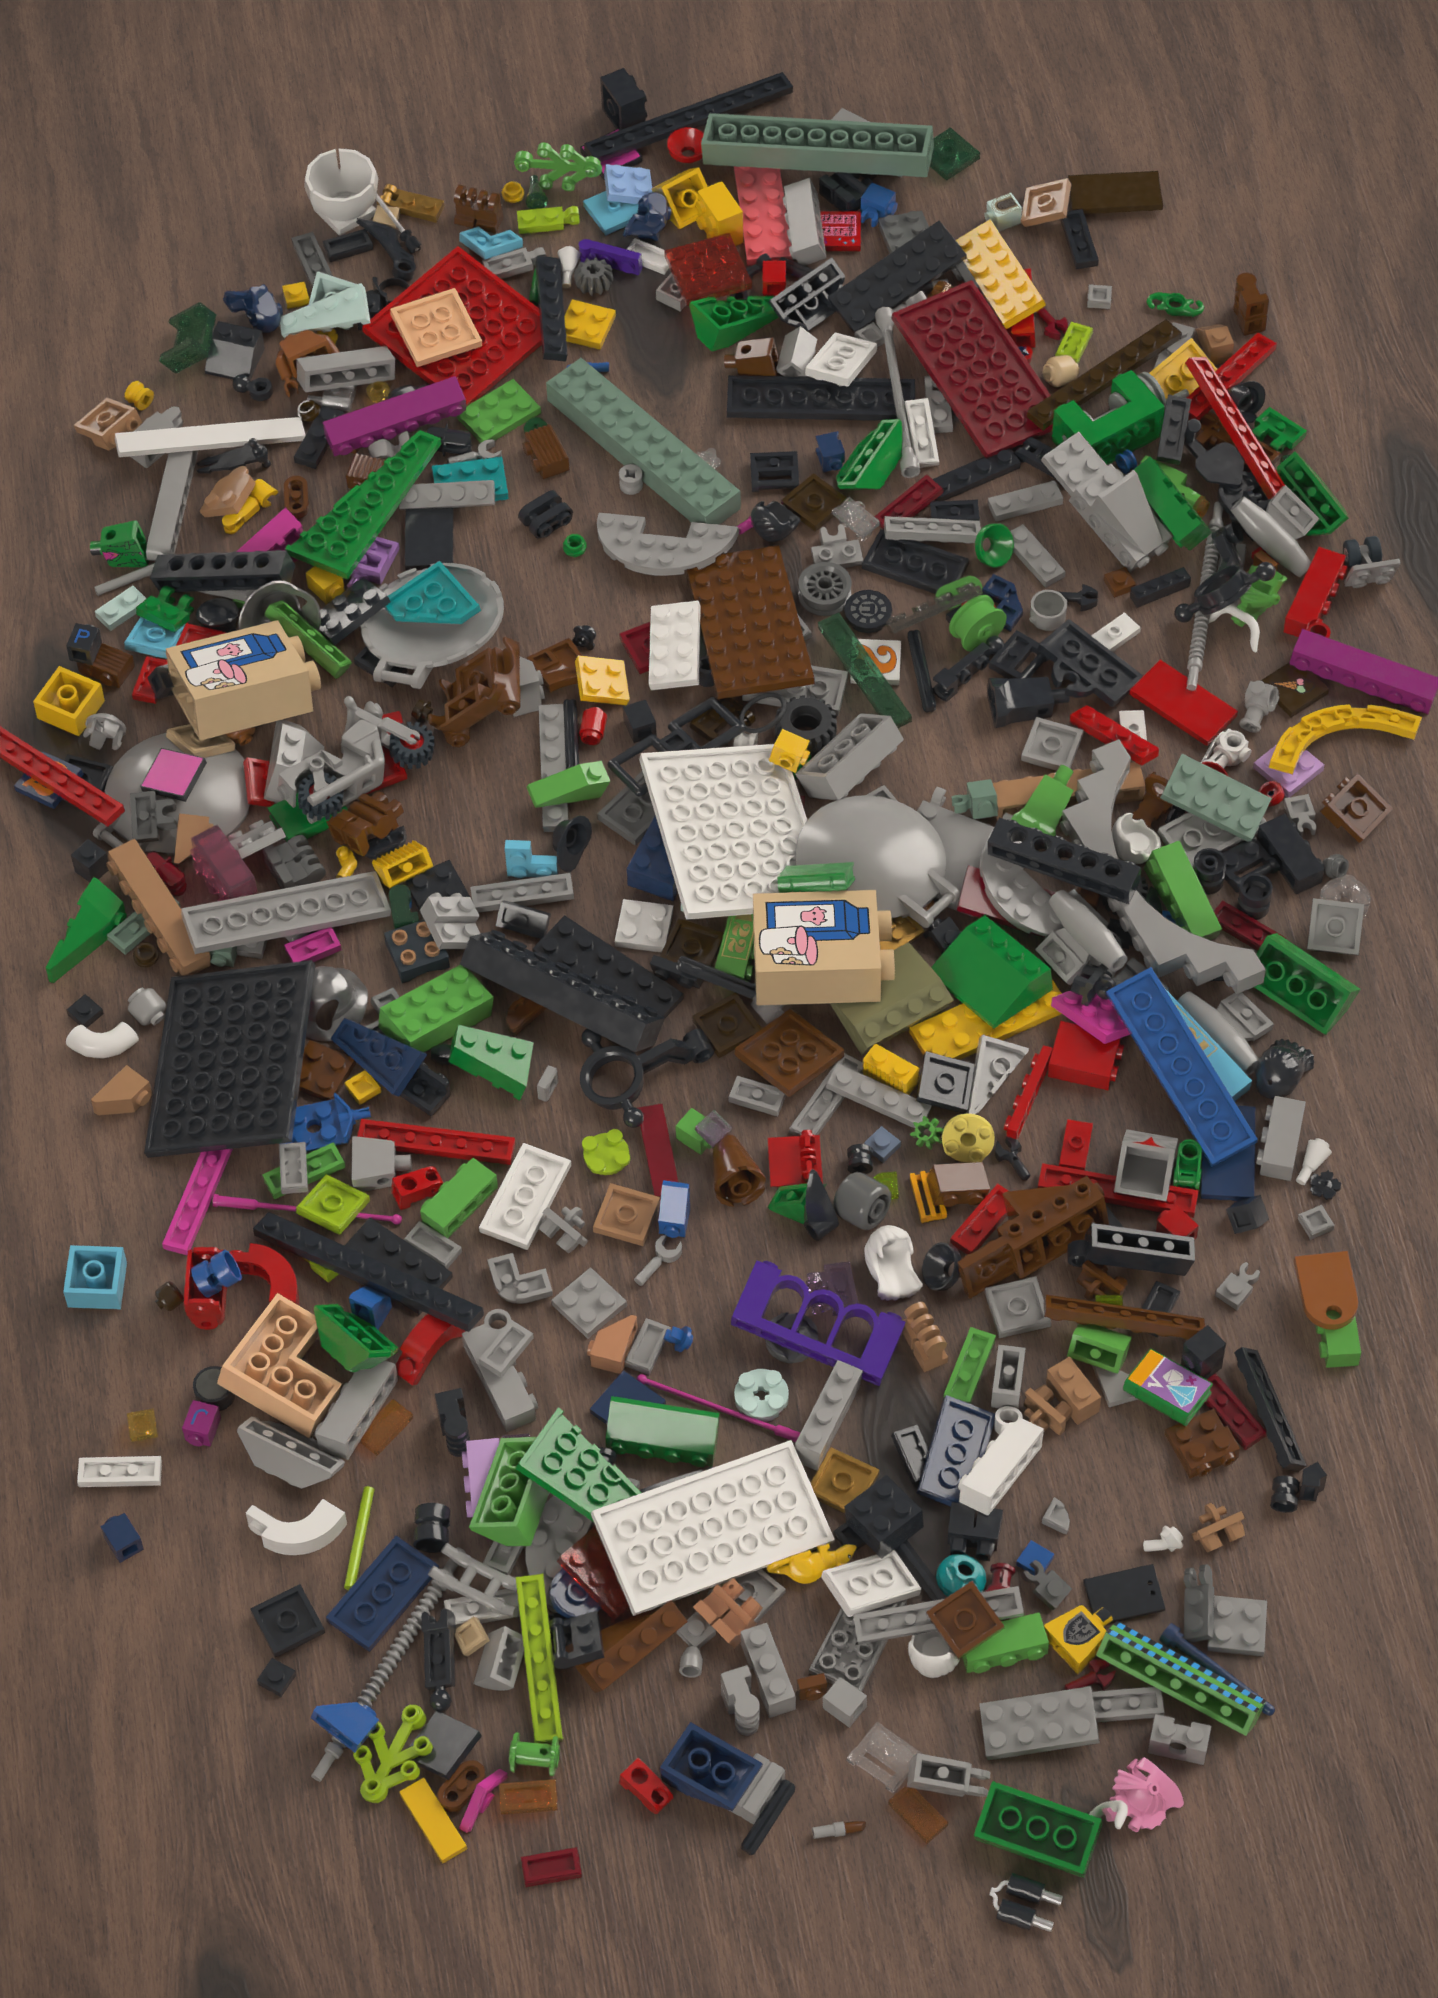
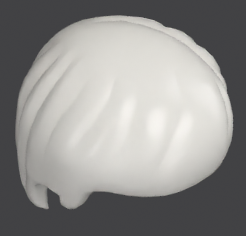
[1112,813,1161,864]
[908,1631,960,1678]

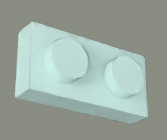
[95,586,147,631]

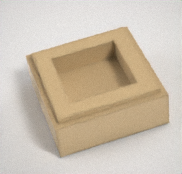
[373,205,400,229]
[454,1616,490,1656]

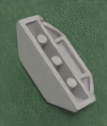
[264,719,324,803]
[237,1416,345,1489]

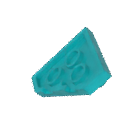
[384,561,481,624]

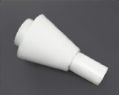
[557,246,580,288]
[1296,1138,1332,1185]

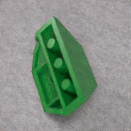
[836,419,902,490]
[1277,451,1349,536]
[314,1304,398,1372]

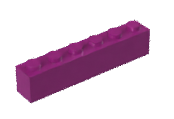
[323,376,466,456]
[1290,629,1438,714]

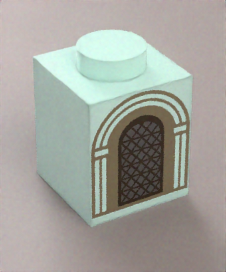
[985,193,1022,232]

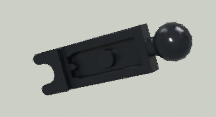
[933,636,1004,702]
[421,1609,456,1712]

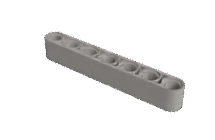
[146,450,199,561]

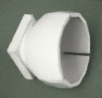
[304,149,378,236]

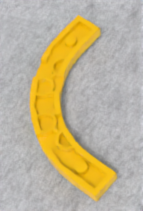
[1269,704,1422,775]

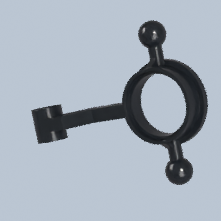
[1174,522,1276,623]
[580,1028,714,1128]

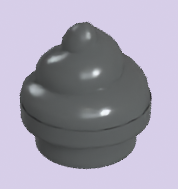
[1322,854,1349,879]

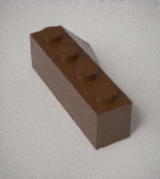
[565,1601,688,1693]

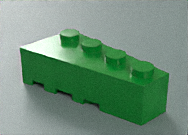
[1134,456,1212,551]

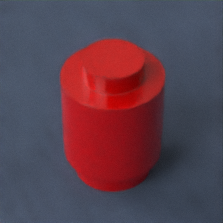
[579,707,607,745]

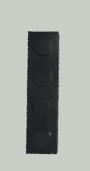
[1130,567,1191,608]

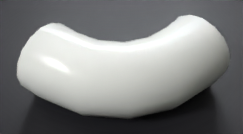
[66,1022,139,1058]

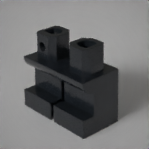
[819,172,874,211]
[947,1502,1003,1561]

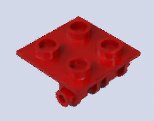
[767,1130,823,1187]

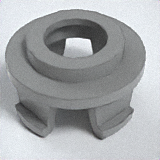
[83,713,126,750]

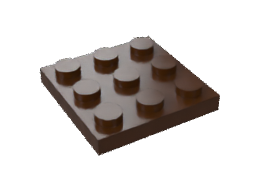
[735,1009,845,1097]

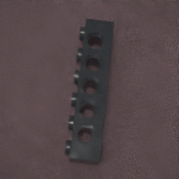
[150,550,296,592]
[987,817,1141,904]

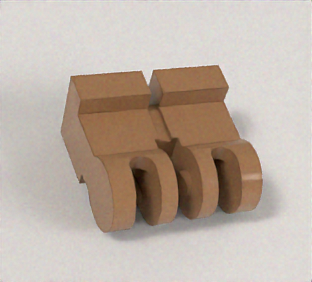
[903,1302,948,1372]

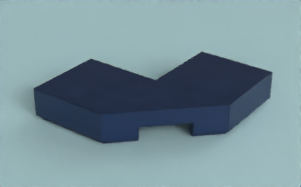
[981,574,1023,632]

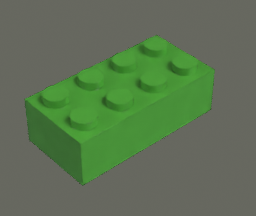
[378,965,494,1053]

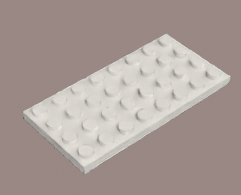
[591,1440,835,1616]

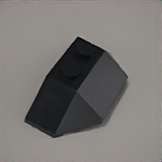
[768,258,845,331]

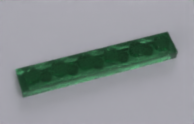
[818,613,912,728]

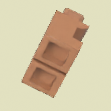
[693,1578,763,1649]

